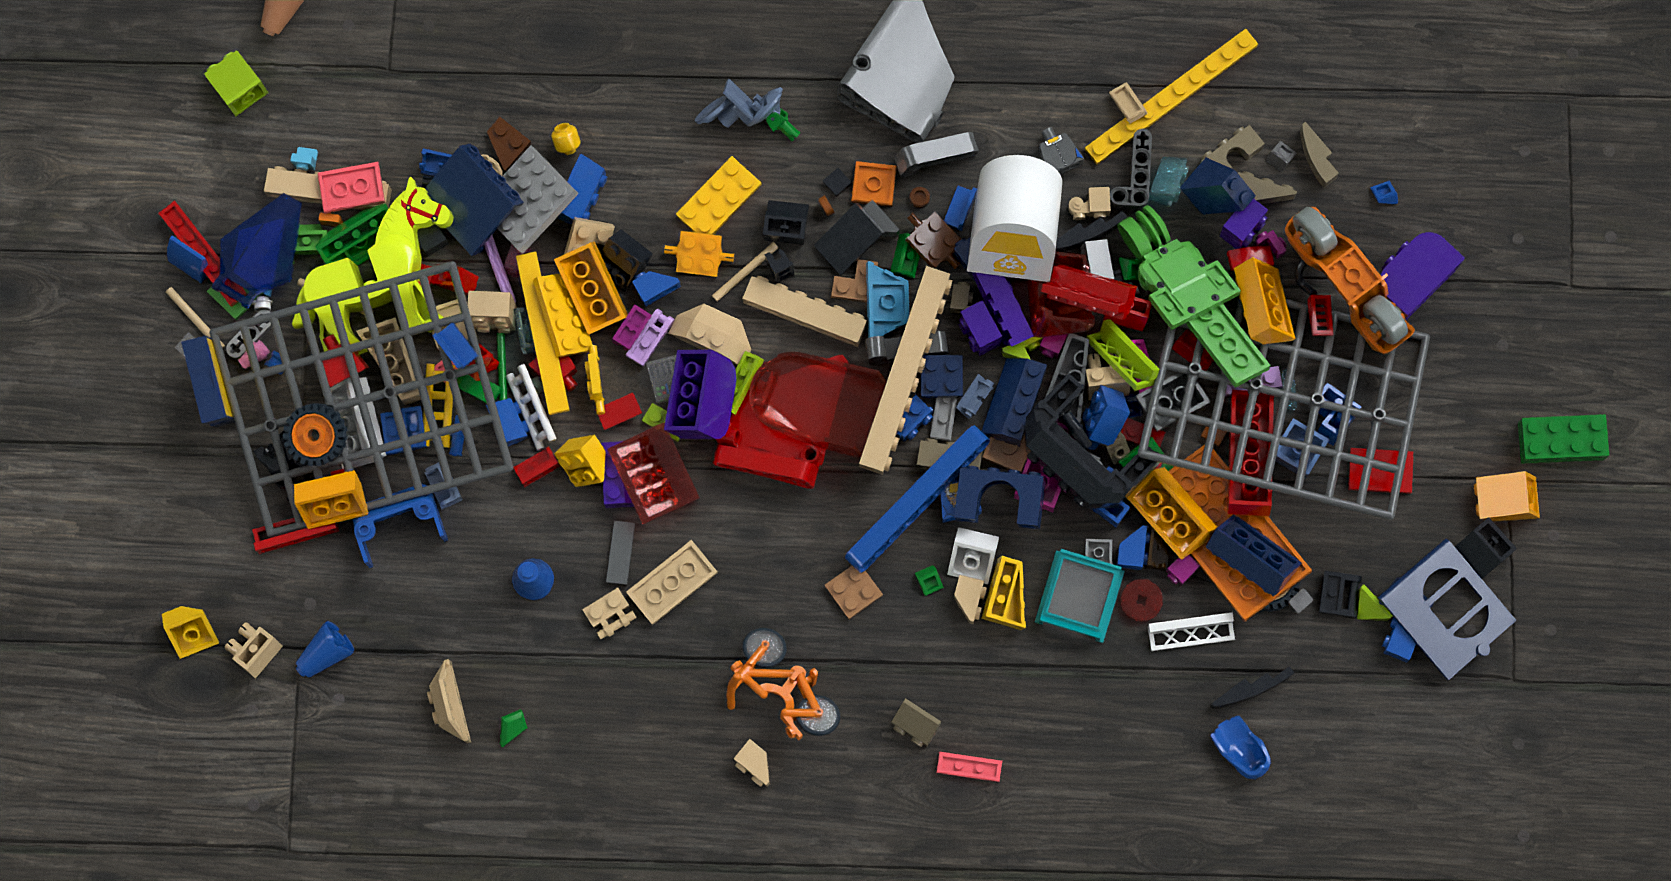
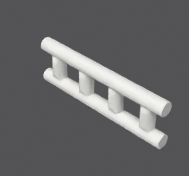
[506,364,557,451]

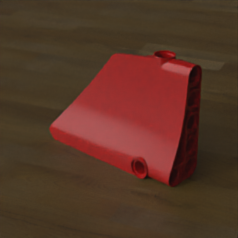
[713,355,849,489]

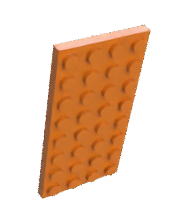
[1168,445,1312,622]

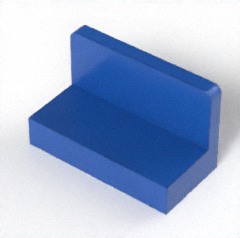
[944,186,977,231]
[432,323,479,369]

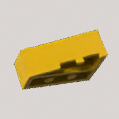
[981,556,1026,630]

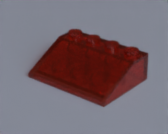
[607,422,700,524]

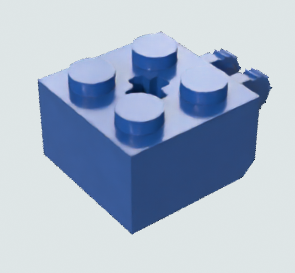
[1082,385,1130,450]

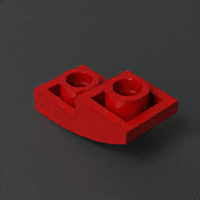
[1227,246,1274,271]

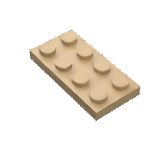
[626,540,718,625]

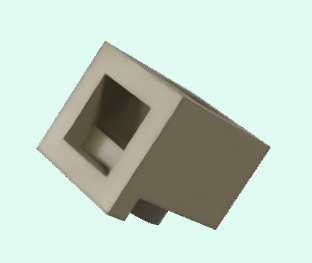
[950,282,973,314]
[1101,432,1131,464]

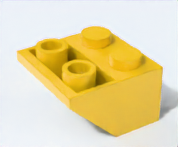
[554,435,606,487]

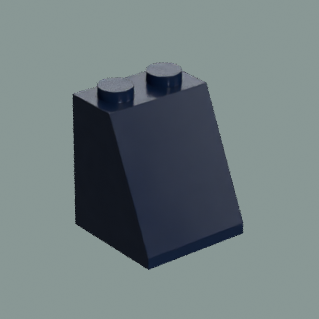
[1180,157,1256,215]

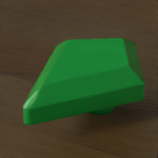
[500,709,527,747]

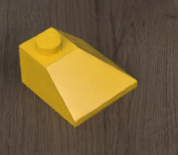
[162,606,219,659]

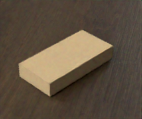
[1109,82,1147,124]

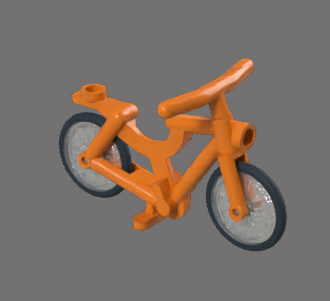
[727,628,840,741]

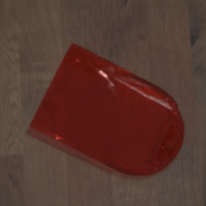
[749,352,887,458]

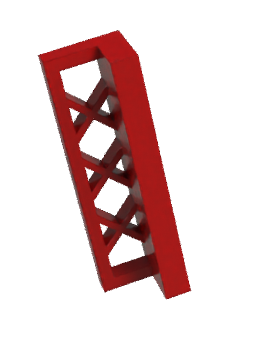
[252,518,339,554]

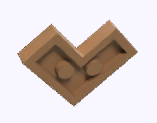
[831,259,878,303]

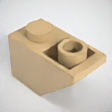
[954,575,987,624]
[734,739,770,787]

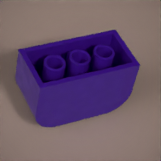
[1380,232,1465,320]
[664,350,736,439]

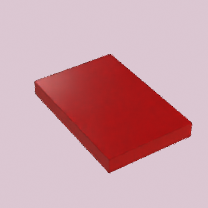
[1348,448,1413,494]

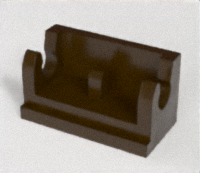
[1146,526,1170,571]

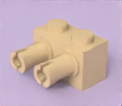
[1086,352,1130,400]
[225,623,283,679]

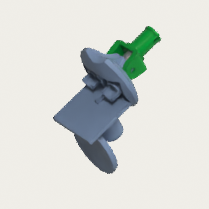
[695,78,800,142]

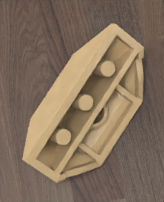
[668,304,751,366]
[427,659,471,743]

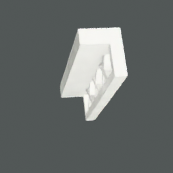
[1148,612,1235,651]

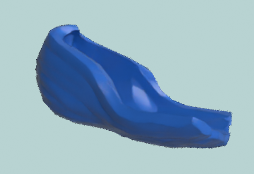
[1210,716,1271,779]

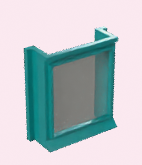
[1035,549,1124,643]

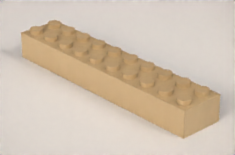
[859,266,953,475]

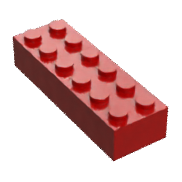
[1227,390,1274,516]

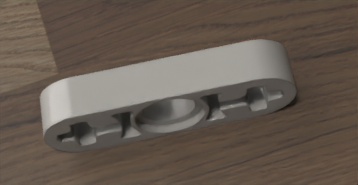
[226,310,272,360]

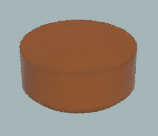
[818,195,835,216]

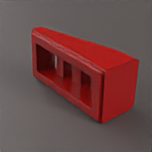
[1307,295,1334,336]

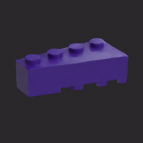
[971,272,1034,347]

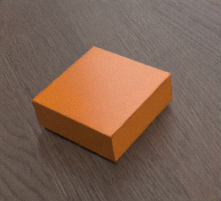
[319,213,343,227]

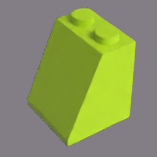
[204,50,268,117]

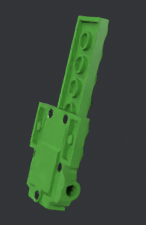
[1137,239,1271,388]

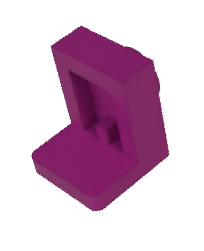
[1254,230,1287,260]

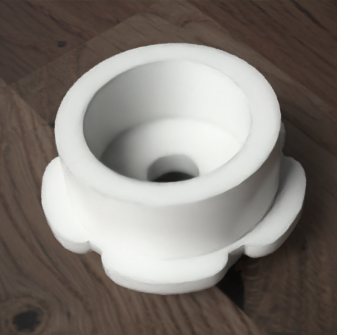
[252,296,273,312]

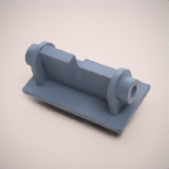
[956,374,994,419]

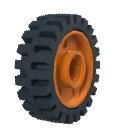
[283,403,348,466]

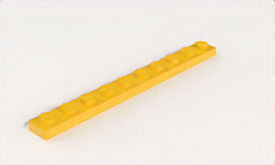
[1084,29,1258,165]

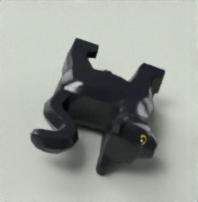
[253,430,313,501]

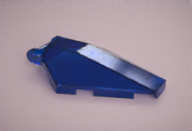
[212,193,302,309]

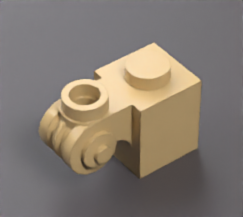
[1068,187,1111,220]

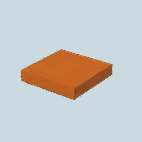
[851,161,897,207]

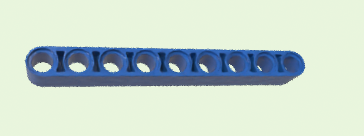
[845,425,990,573]

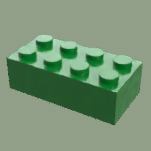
[1518,414,1609,464]

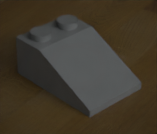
[1135,373,1210,432]

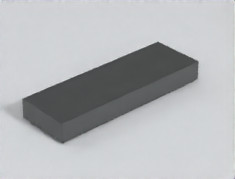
[606,521,635,585]

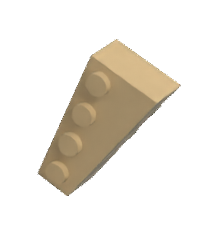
[356,318,421,405]

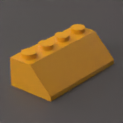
[554,241,628,335]
[1234,257,1295,344]
[1127,467,1217,560]

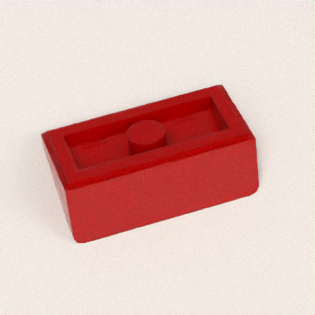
[1172,329,1214,371]

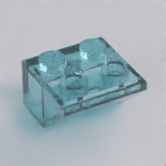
[1148,157,1189,207]

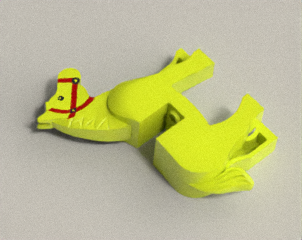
[292,177,454,355]

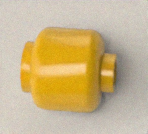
[551,123,581,155]

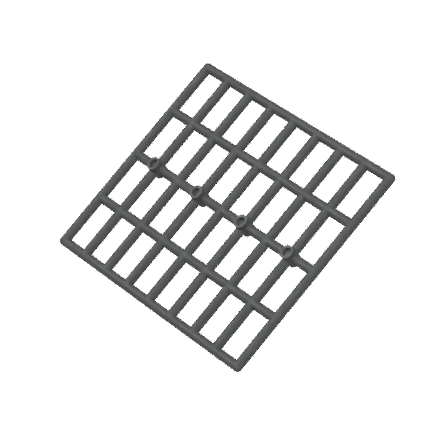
[209,261,514,538]
[1138,298,1430,520]

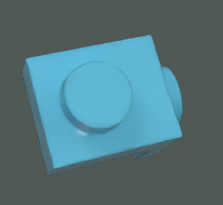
[291,147,318,171]

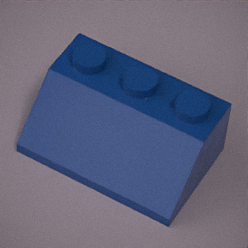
[558,154,607,225]

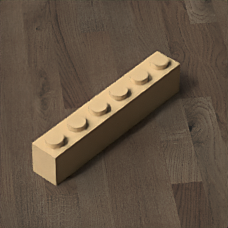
[264,166,392,210]
[743,276,867,347]

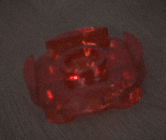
[1121,579,1163,622]

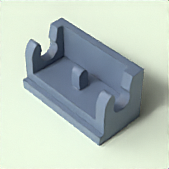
[424,462,463,510]

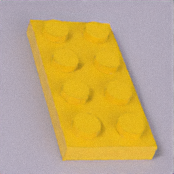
[676,156,762,235]
[533,274,592,358]

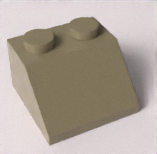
[892,698,941,747]

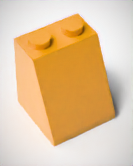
[1474,471,1540,521]

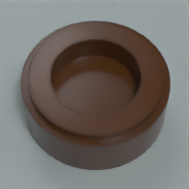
[910,187,930,208]

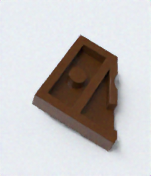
[487,117,532,172]

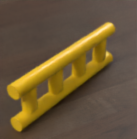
[423,364,455,448]

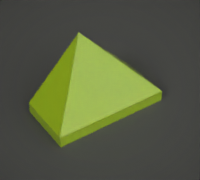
[1357,585,1392,621]

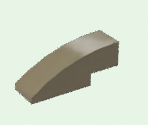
[1300,122,1339,188]

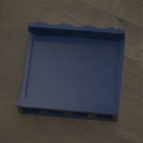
[425,143,524,256]

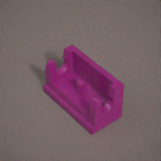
[612,305,652,351]

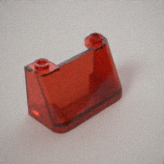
[1027,251,1095,338]

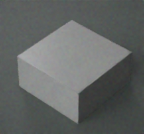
[1085,539,1112,567]

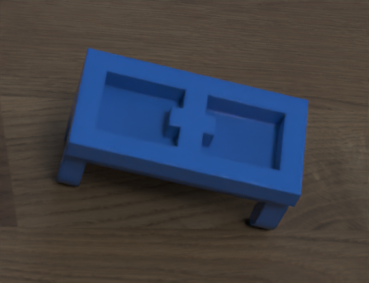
[419,149,452,177]

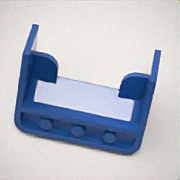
[352,484,448,568]

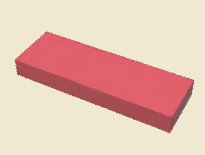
[937,752,1002,782]

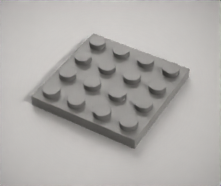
[498,146,579,254]

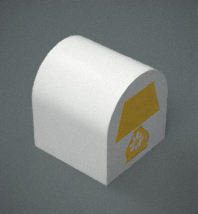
[967,155,1062,282]

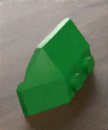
[315,203,389,265]

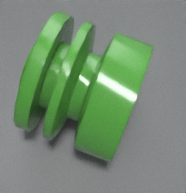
[1117,205,1171,260]

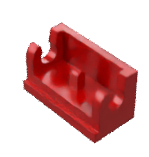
[595,393,642,430]
[514,446,561,487]

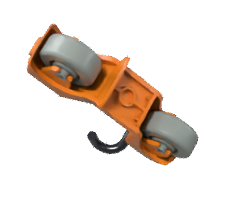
[1285,207,1415,354]

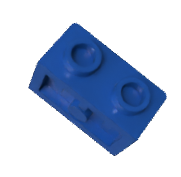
[897,395,933,442]

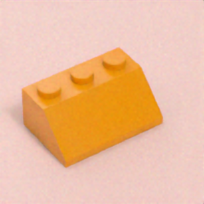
[294,470,368,529]

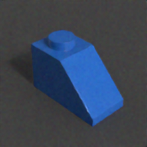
[632,271,681,307]

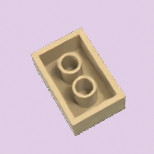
[468,291,517,333]

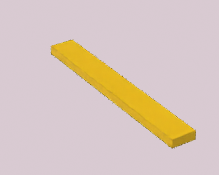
[516,252,570,415]

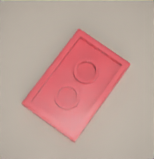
[318,162,385,213]

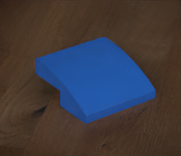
[167,235,208,283]
[380,406,427,455]

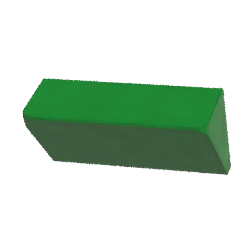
[890,233,920,278]

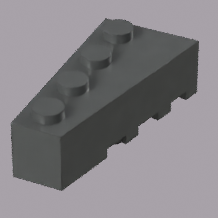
[1046,332,1089,424]

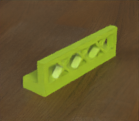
[1087,319,1160,391]

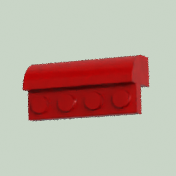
[1041,265,1137,320]

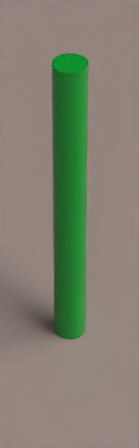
[496,333,507,401]

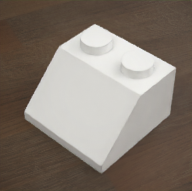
[947,527,999,584]

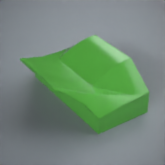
[286,224,328,255]

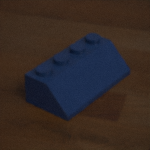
[982,358,1047,447]
[1206,514,1302,597]

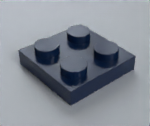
[921,355,963,398]

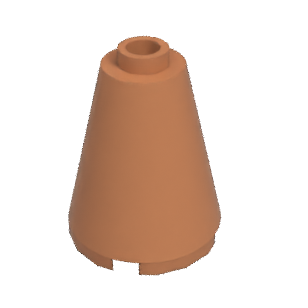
[260,0,304,37]

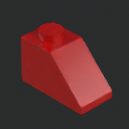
[430,264,479,295]

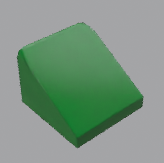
[1119,257,1142,280]
[915,565,944,596]

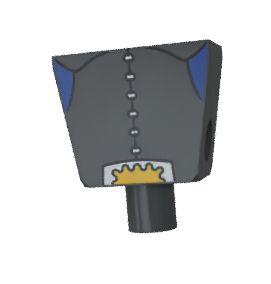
[1039,127,1084,175]

